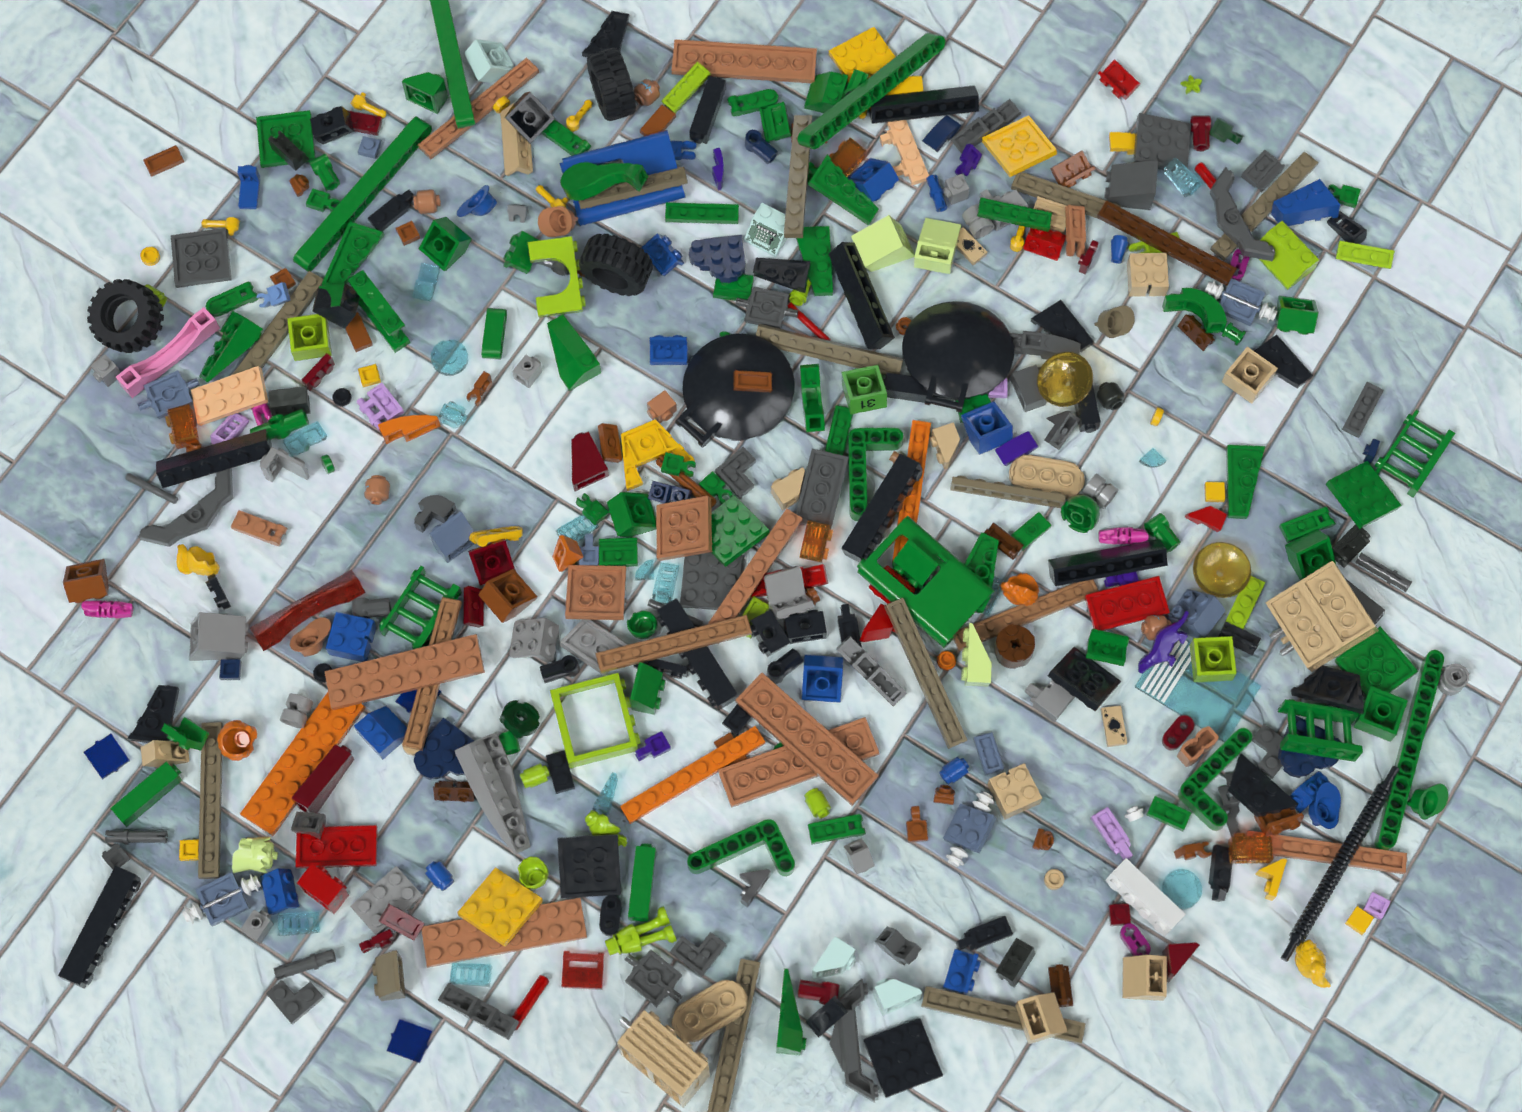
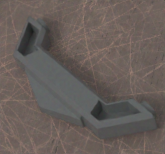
[1210,167,1275,261]
[138,468,233,547]
[829,979,878,1103]

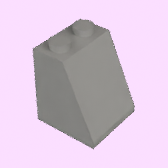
[189,612,249,661]

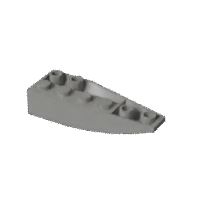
[455,732,531,855]

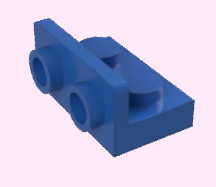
[641,233,684,276]
[943,949,981,995]

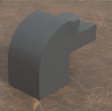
[414,495,456,533]
[875,926,921,966]

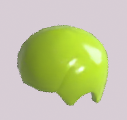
[518,856,549,889]

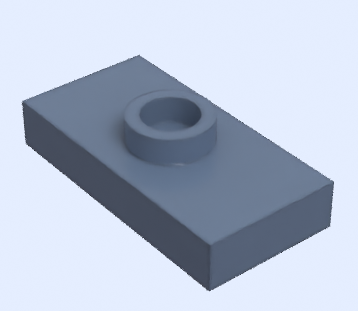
[973,732,1004,775]

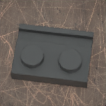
[1241,150,1285,193]

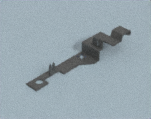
[1218,772,1247,856]

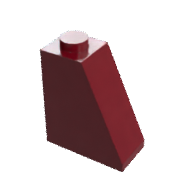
[571,431,609,492]

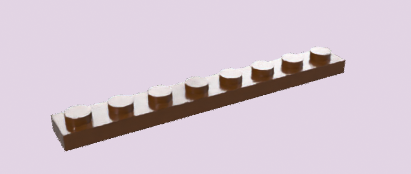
[1097,200,1237,286]

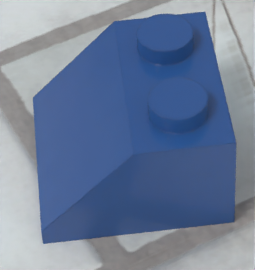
[847,158,899,202]
[961,402,1013,455]
[802,655,843,703]
[354,706,407,760]

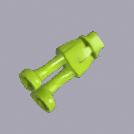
[605,906,677,956]

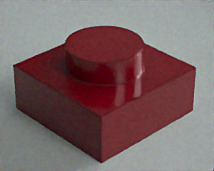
[1108,904,1131,926]

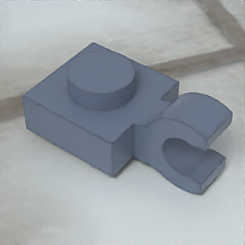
[579,533,599,566]

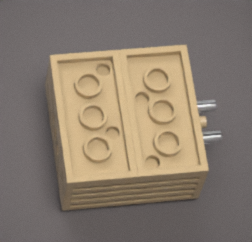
[1265,561,1379,672]
[617,1010,710,1108]

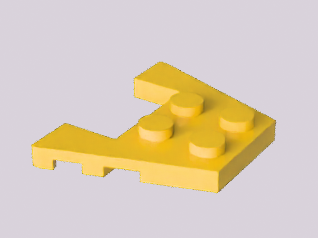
[621,419,695,491]

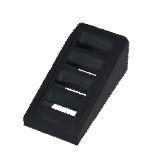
[1327,211,1367,244]

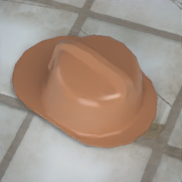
[538,206,579,237]
[289,618,331,657]

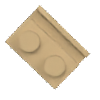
[1033,196,1067,233]

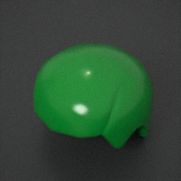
[627,610,658,640]

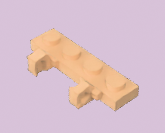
[879,120,929,185]

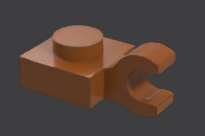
[466,371,492,406]
[906,806,928,842]
[1174,842,1212,860]

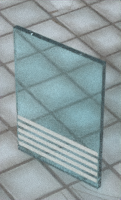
[1135,640,1261,743]

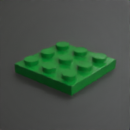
[256,110,316,168]
[1326,461,1402,529]
[711,495,770,567]
[1334,626,1418,697]

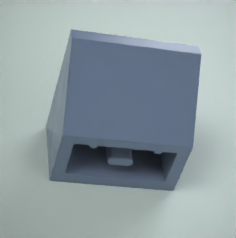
[429,511,474,563]
[1166,589,1226,638]

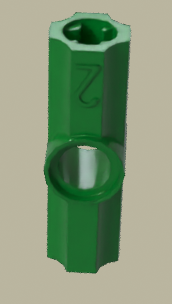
[250,409,309,440]

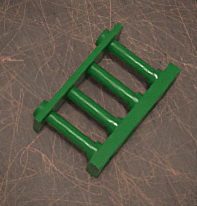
[348,270,410,353]
[1375,409,1455,498]
[379,565,462,649]
[1278,699,1363,762]

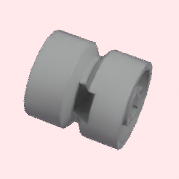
[962,204,995,239]
[1082,474,1119,509]
[1438,664,1469,696]
[280,693,313,729]

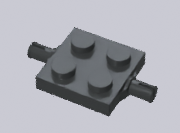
[735,287,798,329]
[624,949,683,1007]

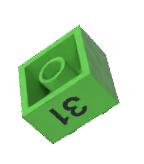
[841,365,887,415]

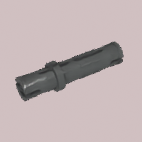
[1355,552,1412,592]
[105,829,168,845]
[274,949,336,980]

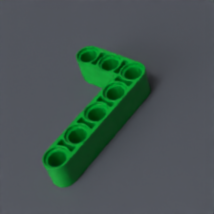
[848,428,904,521]
[1178,728,1252,831]
[687,819,795,877]

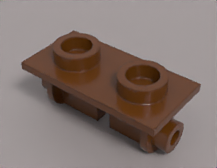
[1178,314,1215,351]
[984,522,1024,560]
[433,781,474,802]
[1048,964,1073,1007]

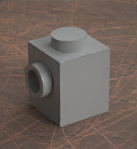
[943,174,969,205]
[91,354,121,387]
[512,355,542,388]
[844,838,875,874]
[240,910,274,944]

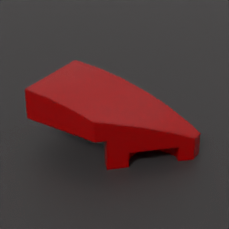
[1185,506,1227,532]

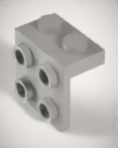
[260,447,310,482]
[764,566,814,619]
[509,618,559,663]

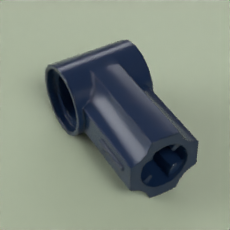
[745,129,778,164]

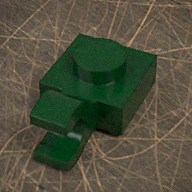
[1209,117,1244,144]

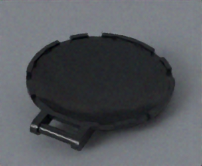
[902,301,1014,413]
[675,334,795,448]

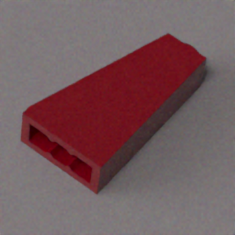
[291,744,354,813]

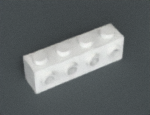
[1105,858,1186,937]

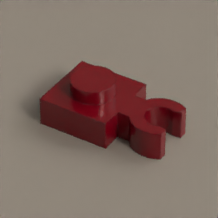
[1078,240,1099,275]
[359,929,396,954]

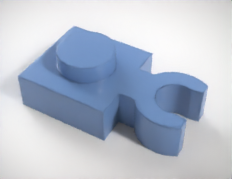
[257,282,291,308]

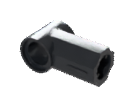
[767,649,804,684]
[540,655,580,683]

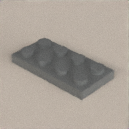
[795,448,849,531]

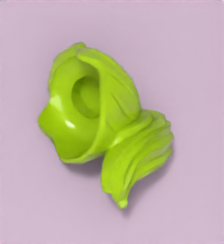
[585,810,627,847]

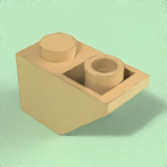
[929,422,960,469]
[771,467,805,510]
[141,740,189,767]

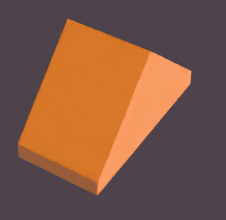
[552,535,584,572]

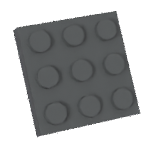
[1133,113,1191,174]
[171,228,232,288]
[680,552,742,610]

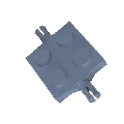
[137,371,200,419]

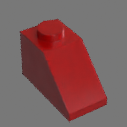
[860,603,896,642]

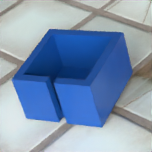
[326,612,377,662]

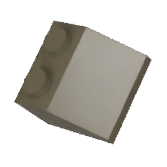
[372,950,406,1001]

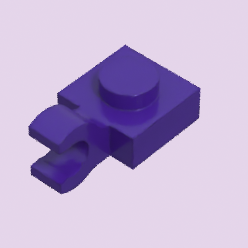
[955,144,982,176]
[1104,572,1139,588]
[635,731,671,761]

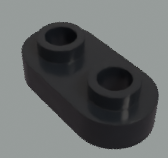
[205,574,231,610]
[599,895,622,936]

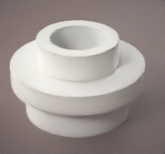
[1124,806,1144,822]

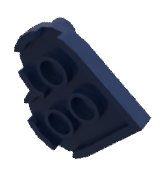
[689,235,746,283]
[1278,715,1341,778]
[414,717,474,780]

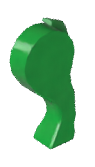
[560,162,648,201]

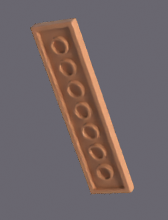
[671,39,817,83]
[325,634,485,710]
[735,673,879,806]
[718,717,879,808]
[421,898,587,968]

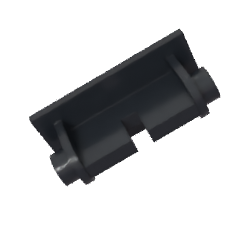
[1218,621,1261,656]

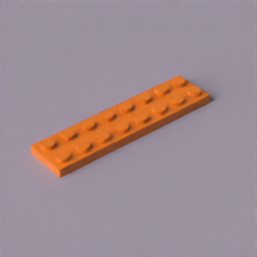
[240,692,365,836]

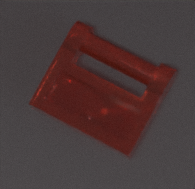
[561,951,604,990]

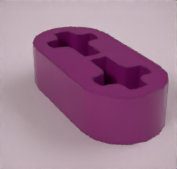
[1230,249,1250,282]
[1120,923,1151,956]

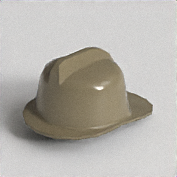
[1094,306,1135,338]

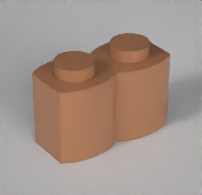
[1177,726,1219,767]

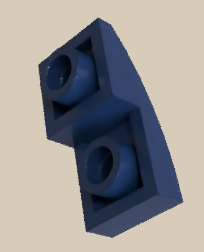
[922,115,961,153]
[648,481,692,503]

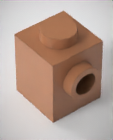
[647,390,677,423]

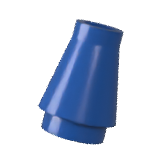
[1111,235,1129,264]

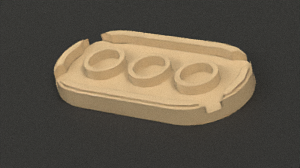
[1009,455,1085,499]
[671,980,748,1042]

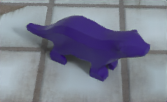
[1138,611,1189,674]

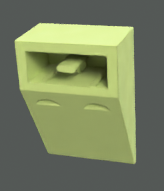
[914,218,961,274]
[961,623,992,687]

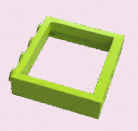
[550,673,641,768]

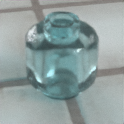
[439,401,468,429]

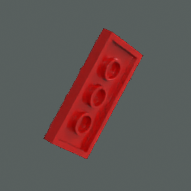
[1084,576,1170,631]
[296,825,378,868]

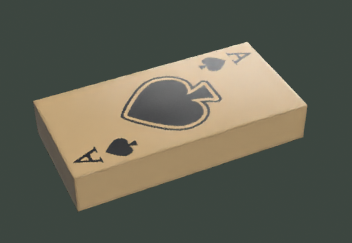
[956,227,988,266]
[1101,706,1127,747]

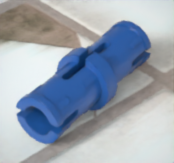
[926,175,947,212]

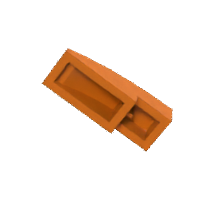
[378,415,441,444]

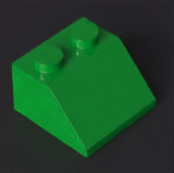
[804,71,848,113]
[402,72,448,114]
[418,217,472,271]
[1276,295,1318,335]
[607,492,657,537]
[1285,529,1336,581]
[892,539,939,590]
[630,662,666,715]
[1353,686,1408,742]

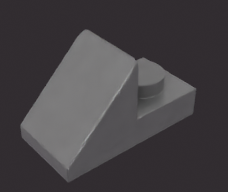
[1044,411,1080,450]
[290,811,326,839]
[740,869,771,908]

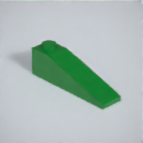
[199,311,263,382]
[547,314,601,391]
[965,532,999,613]
[776,968,806,1056]

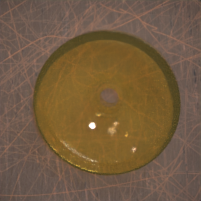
[1037,352,1093,407]
[1193,542,1251,598]

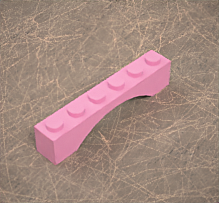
[116,307,220,398]

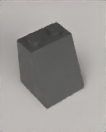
[1104,160,1158,210]

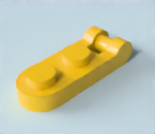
[469,526,523,547]

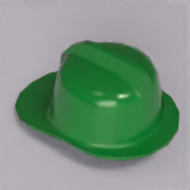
[1407,783,1449,820]

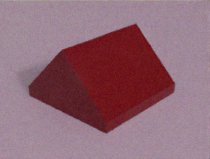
[468,538,516,585]
[1162,942,1200,983]

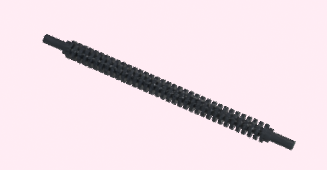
[1281,766,1400,962]

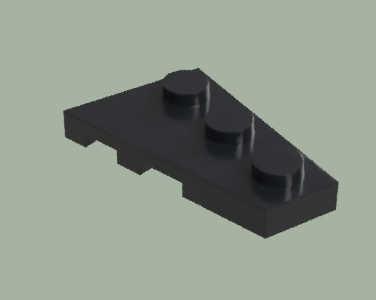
[582,11,630,57]
[753,257,811,293]
[1030,300,1094,353]
[1254,334,1313,389]
[127,685,180,743]

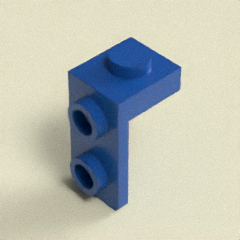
[237,165,260,209]
[1290,771,1330,813]

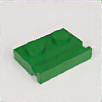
[759,102,792,143]
[713,274,754,301]
[599,538,638,567]

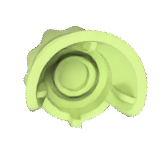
[232,837,278,873]

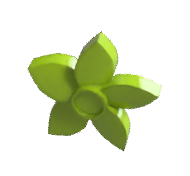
[1180,75,1202,94]

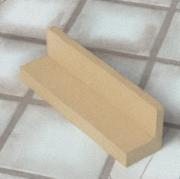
[500,103,533,176]

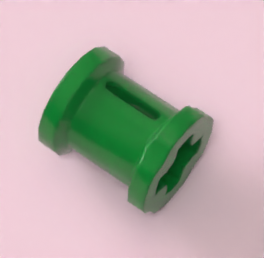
[1221,322,1246,346]

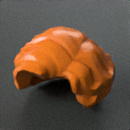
[1000,573,1039,606]
[217,720,257,761]

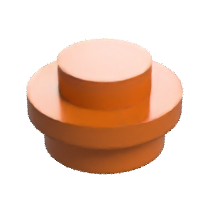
[937,651,956,670]

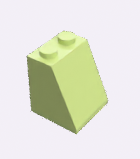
[851,215,915,272]

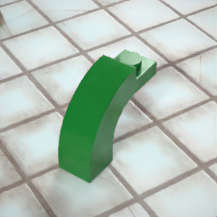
[1162,288,1227,333]
[800,364,825,432]

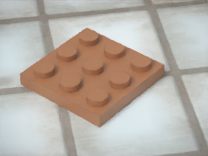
[656,496,712,561]
[565,565,626,620]

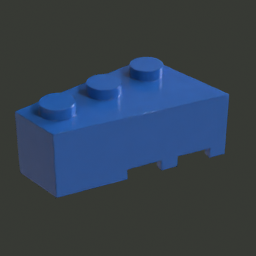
[1271,179,1340,226]

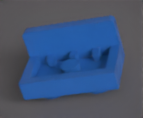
[650,335,687,365]
[260,868,299,915]

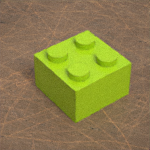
[287,314,332,361]
[1190,636,1237,682]

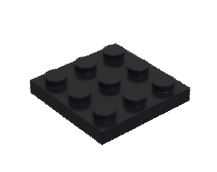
[1048,647,1121,711]
[557,834,621,898]
[863,1018,943,1099]

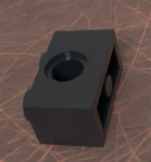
[310,106,354,145]
[749,609,791,657]
[784,610,827,644]

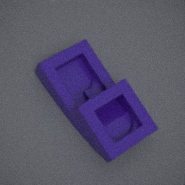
[712,147,724,191]
[995,431,1039,466]

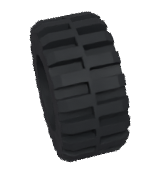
[587,48,637,121]
[579,234,653,296]
[87,279,164,353]

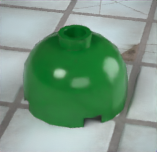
[1061,494,1100,533]

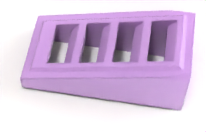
[210,413,249,444]

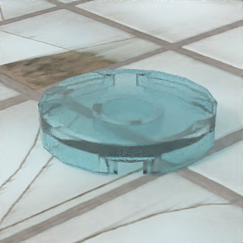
[431,340,468,376]
[1162,869,1202,910]

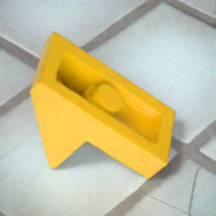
[1255,858,1287,901]

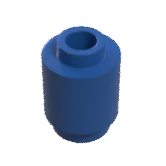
[939,757,969,785]
[425,861,454,891]

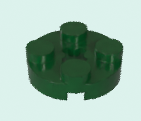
[499,700,540,738]

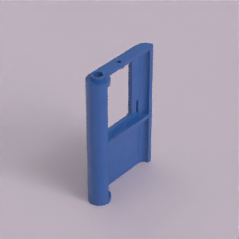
[560,130,686,226]

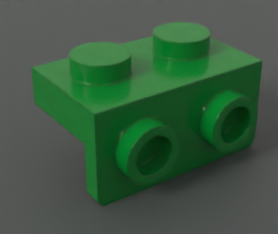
[503,231,540,274]
[1086,629,1129,667]
[161,717,209,751]

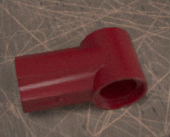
[1190,115,1211,152]
[798,980,840,1005]

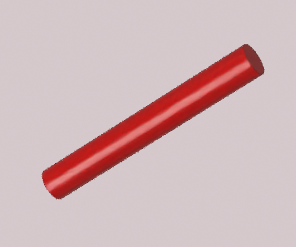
[788,303,831,341]

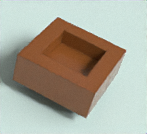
[396,221,421,246]
[270,268,296,289]

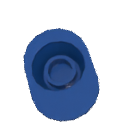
[456,185,497,217]
[1308,782,1341,829]

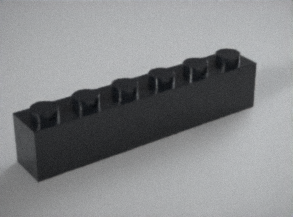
[869,85,979,124]
[828,242,895,349]
[156,429,272,488]
[841,454,923,563]
[1048,539,1168,587]
[656,598,738,710]
[58,865,141,989]

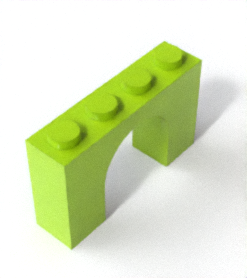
[528,236,586,318]

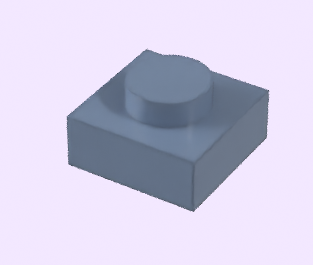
[358,136,381,159]

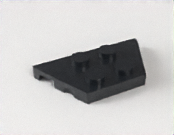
[1291,665,1364,714]
[1228,753,1298,817]

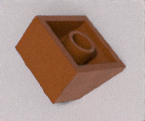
[63,559,109,603]
[479,569,538,623]

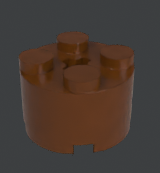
[994,624,1035,669]

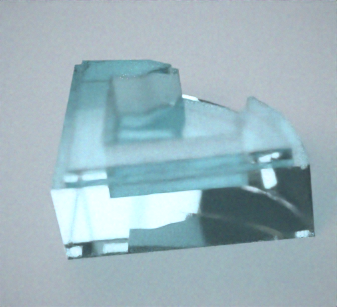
[1139,448,1166,468]
[635,559,654,581]

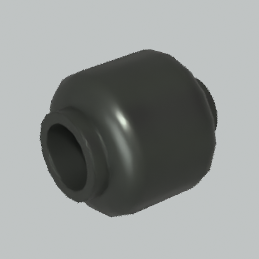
[1097,382,1125,410]

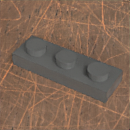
[1342,382,1384,438]

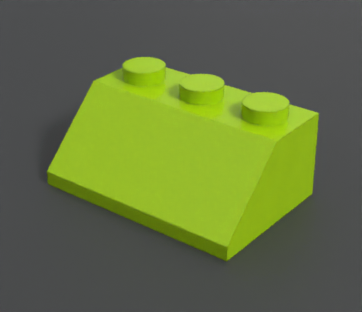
[1259,221,1319,290]

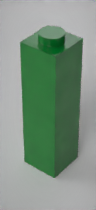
[110,761,183,827]
[628,843,656,922]

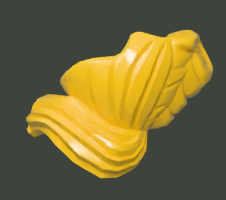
[176,544,220,576]
[1295,940,1331,988]

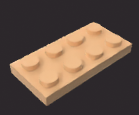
[191,366,268,426]

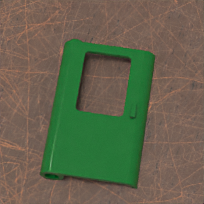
[857,516,995,648]

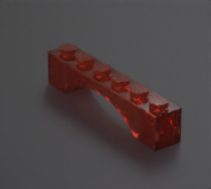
[250,569,366,651]

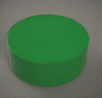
[320,454,335,474]

